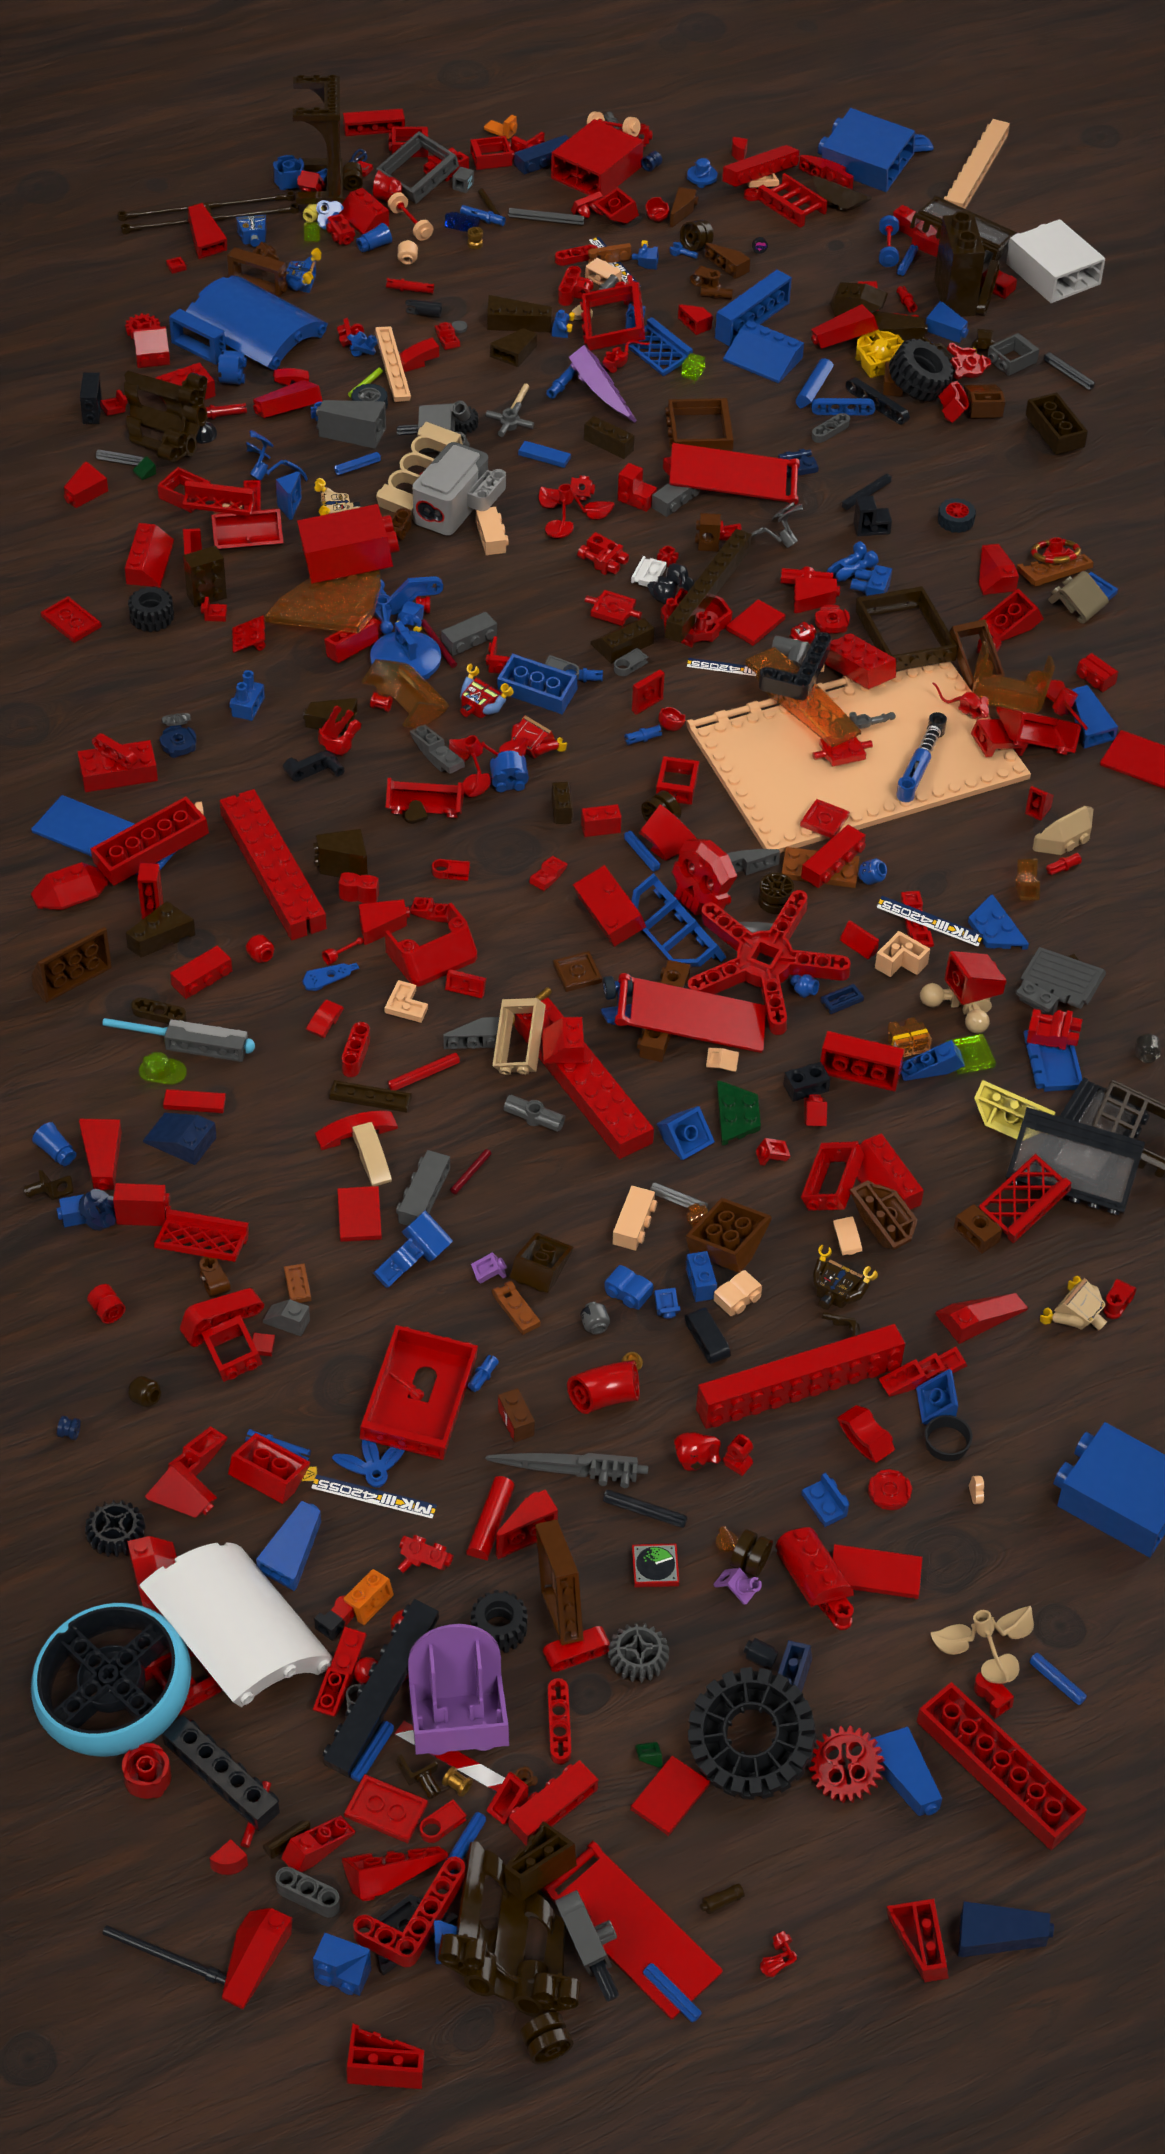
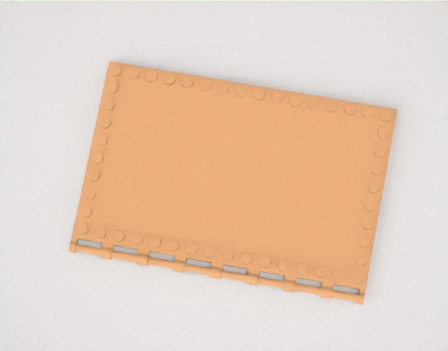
[686,662,1031,853]

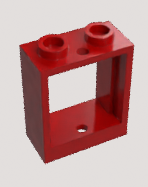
[389,127,428,157]
[470,136,514,170]
[157,467,211,513]
[656,756,699,805]
[201,1315,262,1382]

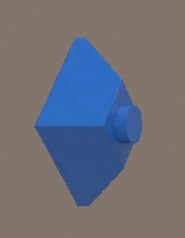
[657,1106,715,1160]

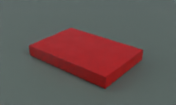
[41,596,102,643]
[726,599,786,646]
[338,1186,382,1242]
[631,1756,710,1836]
[344,1774,428,1844]

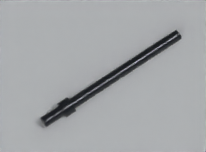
[103,1925,227,1985]

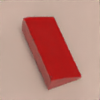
[840,920,879,959]

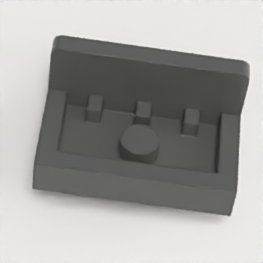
[1016,980,1059,1015]

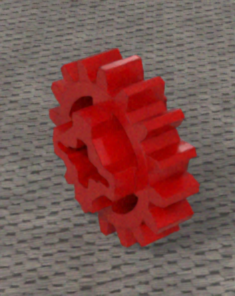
[125,313,161,339]

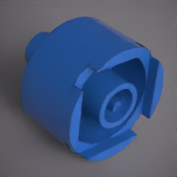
[273,155,304,190]
[218,350,247,385]
[490,751,529,792]

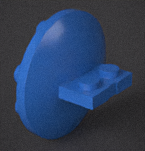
[370,621,441,685]

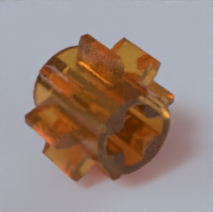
[685,1203,708,1227]

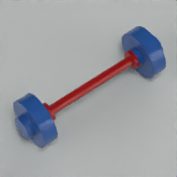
[879,215,899,267]

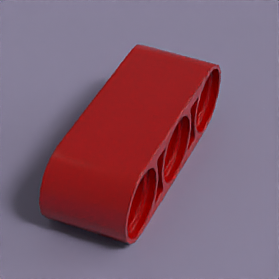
[341,1022,370,1077]
[542,1626,610,1672]

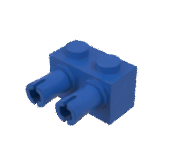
[850,565,892,596]
[229,670,265,721]

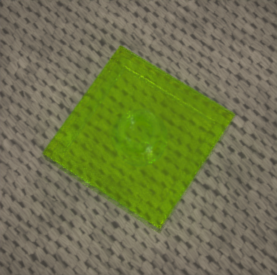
[946,1034,996,1074]

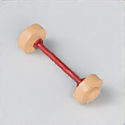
[587,111,641,136]
[388,192,433,241]

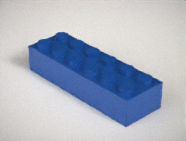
[715,270,792,347]

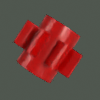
[657,546,679,567]

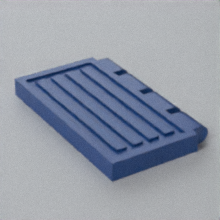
[1023,1030,1082,1092]

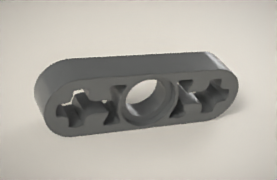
[812,413,850,443]

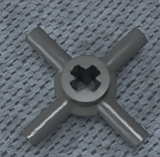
[486,402,534,437]

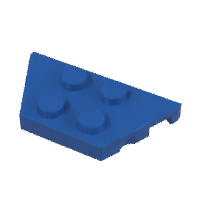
[968,894,1029,950]

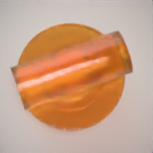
[716,1526,738,1552]

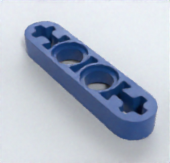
[811,398,875,415]

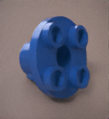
[687,158,718,188]

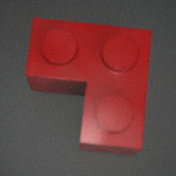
[617,463,657,512]

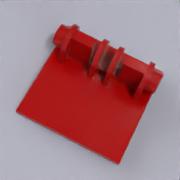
[232,615,266,653]

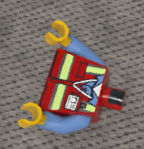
[460,664,514,718]

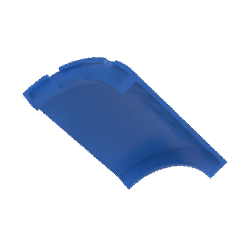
[186,276,328,370]

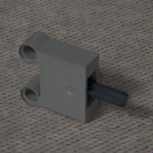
[397,401,471,453]
[555,1890,619,2001]

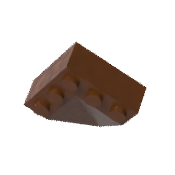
[686,1198,772,1273]

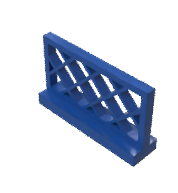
[624,317,694,376]

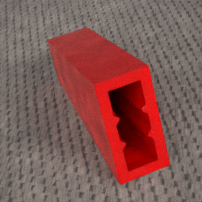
[188,203,227,259]
[811,304,878,349]
[253,380,323,418]
[79,1119,122,1190]

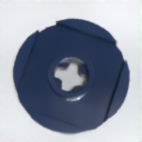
[160,725,197,758]
[79,1189,116,1231]

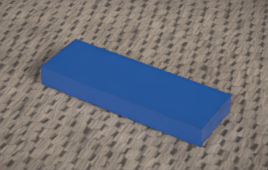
[518,441,571,468]

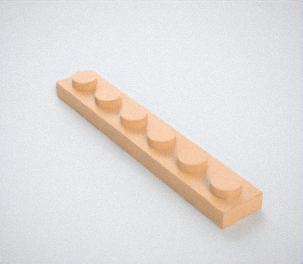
[375,327,411,402]

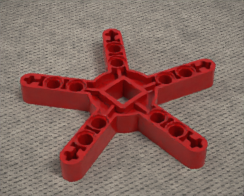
[688,890,851,1035]

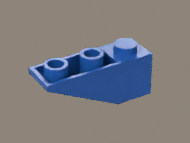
[901,1040,965,1081]

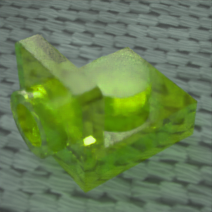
[304,222,320,241]

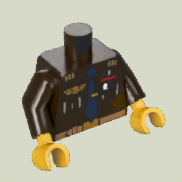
[813,1245,878,1310]

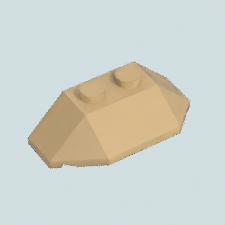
[1032,806,1094,855]

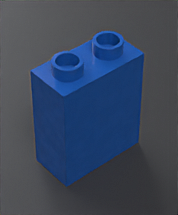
[818,108,915,192]
[1053,1422,1165,1558]

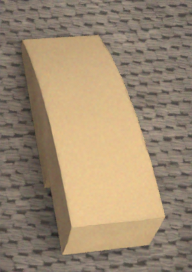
[352,1122,392,1186]

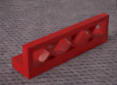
[182,481,254,516]

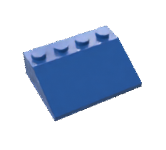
[723,320,804,383]

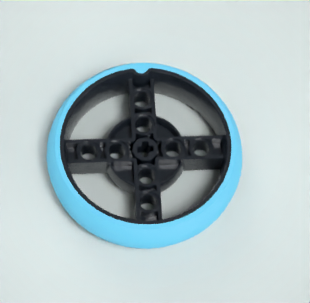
[31,1603,191,1757]

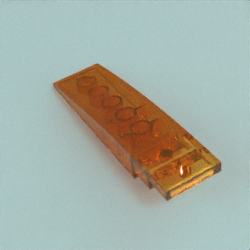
[746,647,861,747]

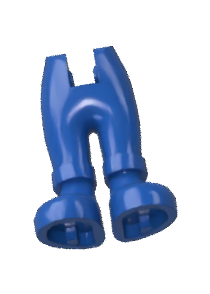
[827,541,879,582]

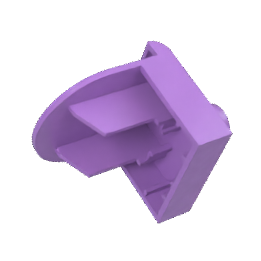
[408,1624,509,1755]

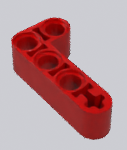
[180,1288,264,1347]

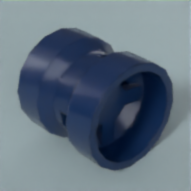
[641,151,662,172]

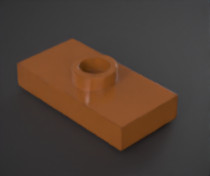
[284,1263,311,1303]

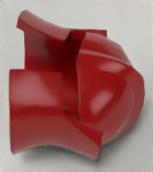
[373,170,402,203]

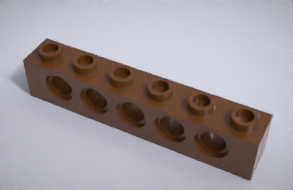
[637,960,691,1062]

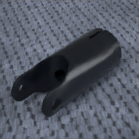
[405,299,442,317]

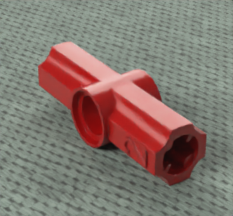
[780,566,833,584]

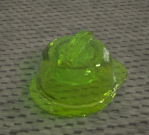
[139,1052,186,1084]

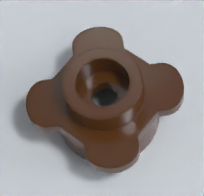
[513,1766,538,1788]

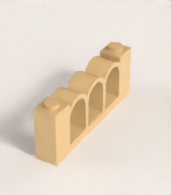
[376,422,463,519]

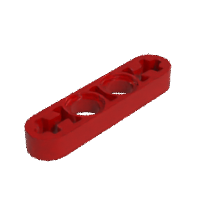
[548,1678,571,1765]

